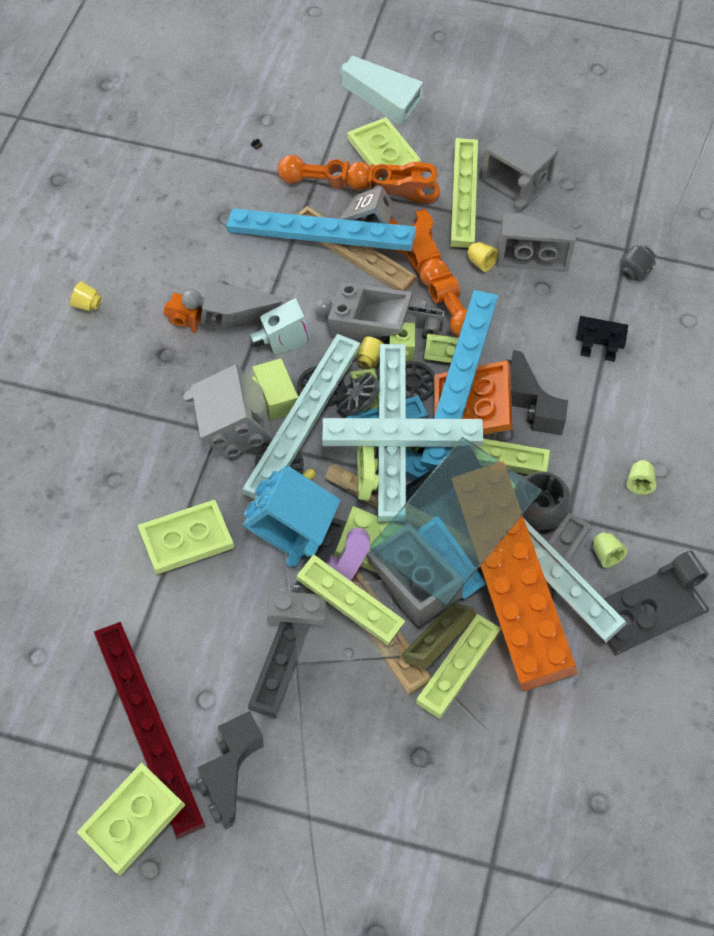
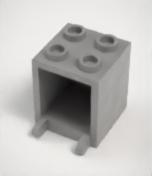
[481,124,558,210]
[183,364,273,459]

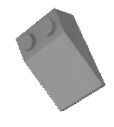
[497,213,576,272]
[366,525,463,627]

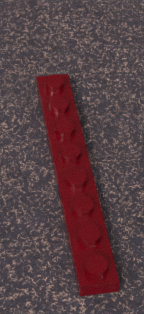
[94,621,205,839]

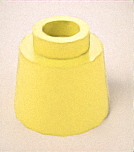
[467,242,499,272]
[70,281,102,311]
[357,336,384,369]

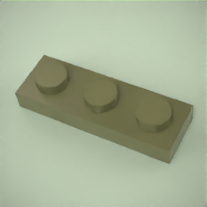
[402,603,476,668]

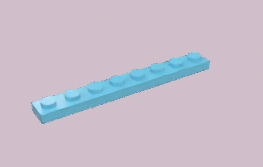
[226,208,416,251]
[421,290,498,469]

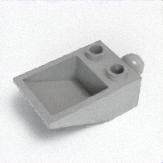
[182,280,283,329]
[314,282,413,341]

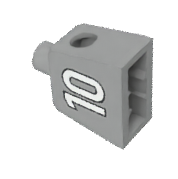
[340,185,394,224]

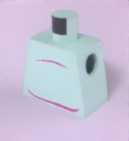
[250,298,312,354]

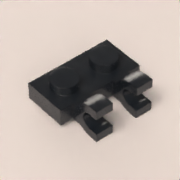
[575,316,628,362]

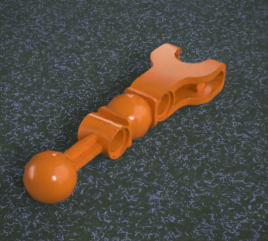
[278,154,440,203]
[389,209,468,338]

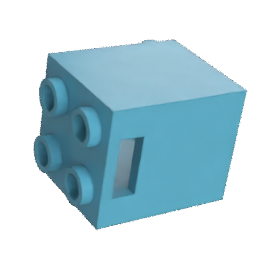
[242,465,341,568]

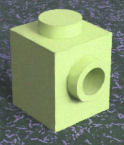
[389,323,415,362]

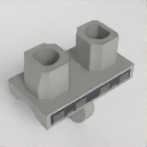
[404,299,445,337]

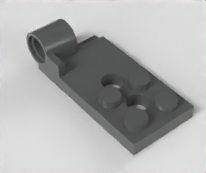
[603,551,709,656]

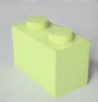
[251,359,298,421]

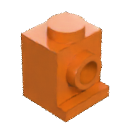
[164,293,203,333]

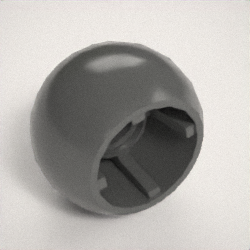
[514,471,571,530]

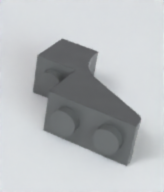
[506,350,568,435]
[195,711,264,830]

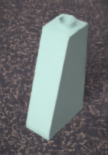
[340,56,423,126]

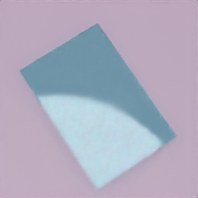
[370,437,542,606]

